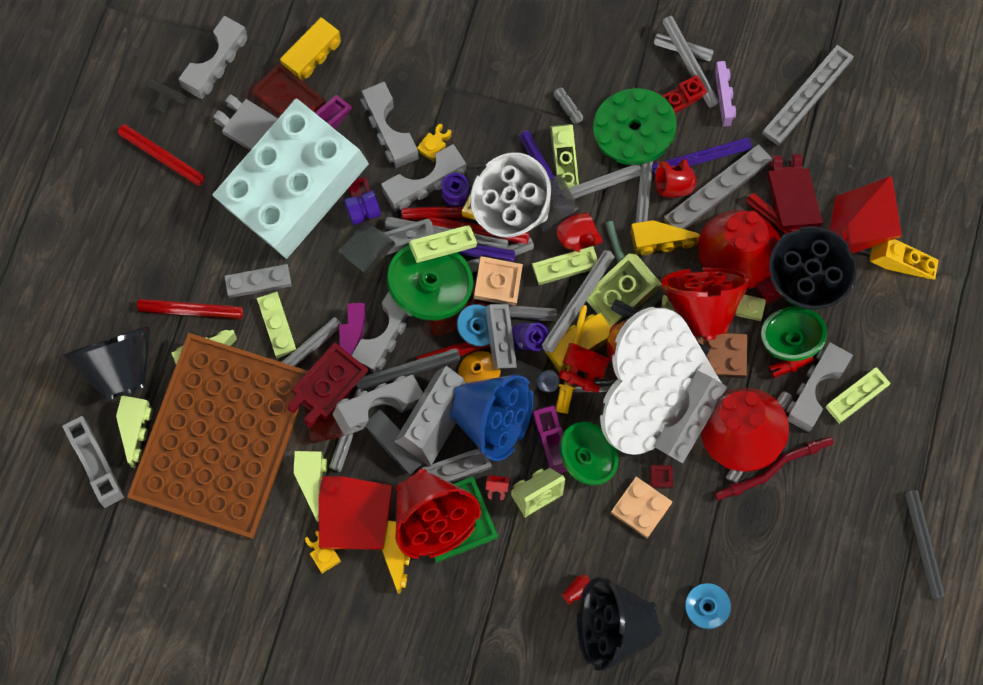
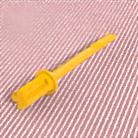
[555,305,587,414]

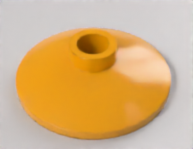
[458,351,501,383]

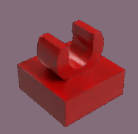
[486,475,510,500]

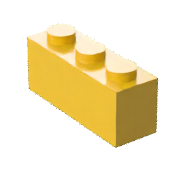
[280,17,341,83]
[545,313,611,373]

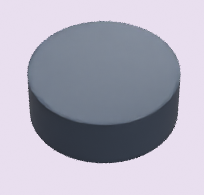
[537,370,560,392]

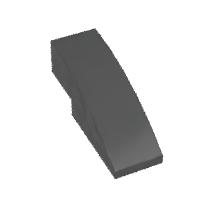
[365,410,424,474]

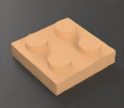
[473,257,523,306]
[611,477,672,539]

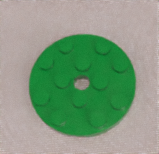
[593,88,677,165]

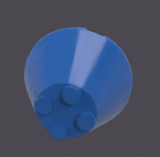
[450,375,533,461]

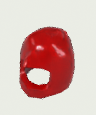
[655,158,697,198]
[557,212,603,252]

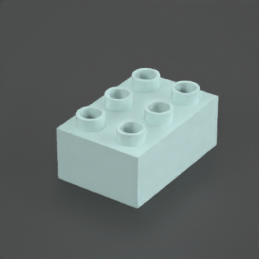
[212,98,369,259]

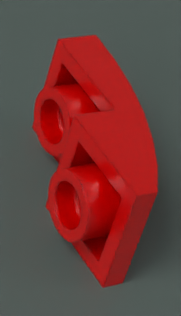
[662,75,707,114]

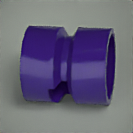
[442,173,469,207]
[344,190,381,225]
[512,323,549,351]

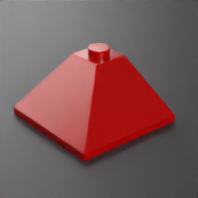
[830,176,902,254]
[319,476,393,549]

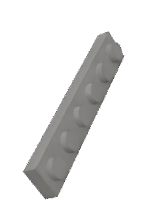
[762,45,854,146]
[664,144,772,229]

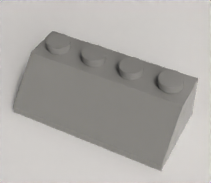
[394,366,466,467]

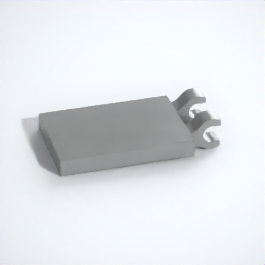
[213,95,278,151]

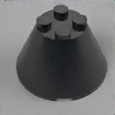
[769,226,857,310]
[64,326,150,401]
[577,577,662,671]

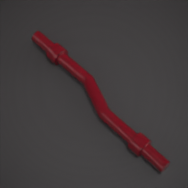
[714,436,834,501]

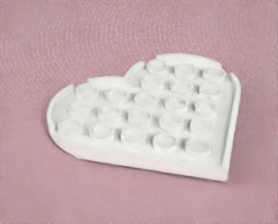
[600,307,721,454]

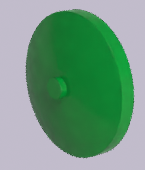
[387,245,473,320]

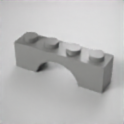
[179,16,247,99]
[360,82,419,168]
[381,144,467,212]
[352,292,412,374]
[786,343,853,433]
[654,370,727,463]
[333,375,423,436]
[62,416,125,508]

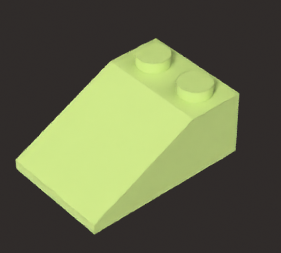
[587,253,662,327]
[511,468,565,517]

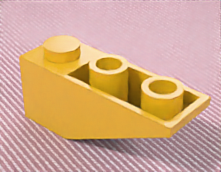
[630,220,699,256]
[870,239,939,280]
[382,521,410,594]

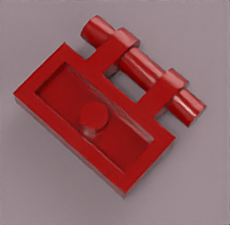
[559,343,610,393]

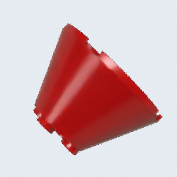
[697,210,780,289]
[661,267,749,340]
[701,388,789,472]
[395,469,481,559]

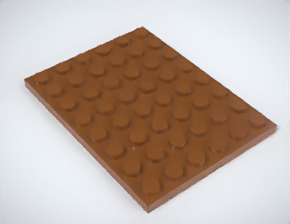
[127,333,308,539]

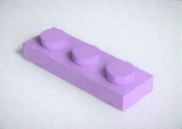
[715,61,736,127]

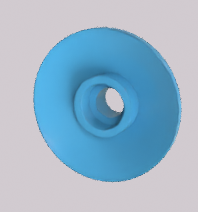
[457,305,490,346]
[685,583,731,629]

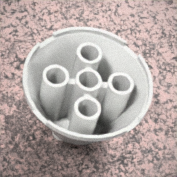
[471,153,551,237]

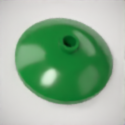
[761,307,827,361]
[559,422,618,486]

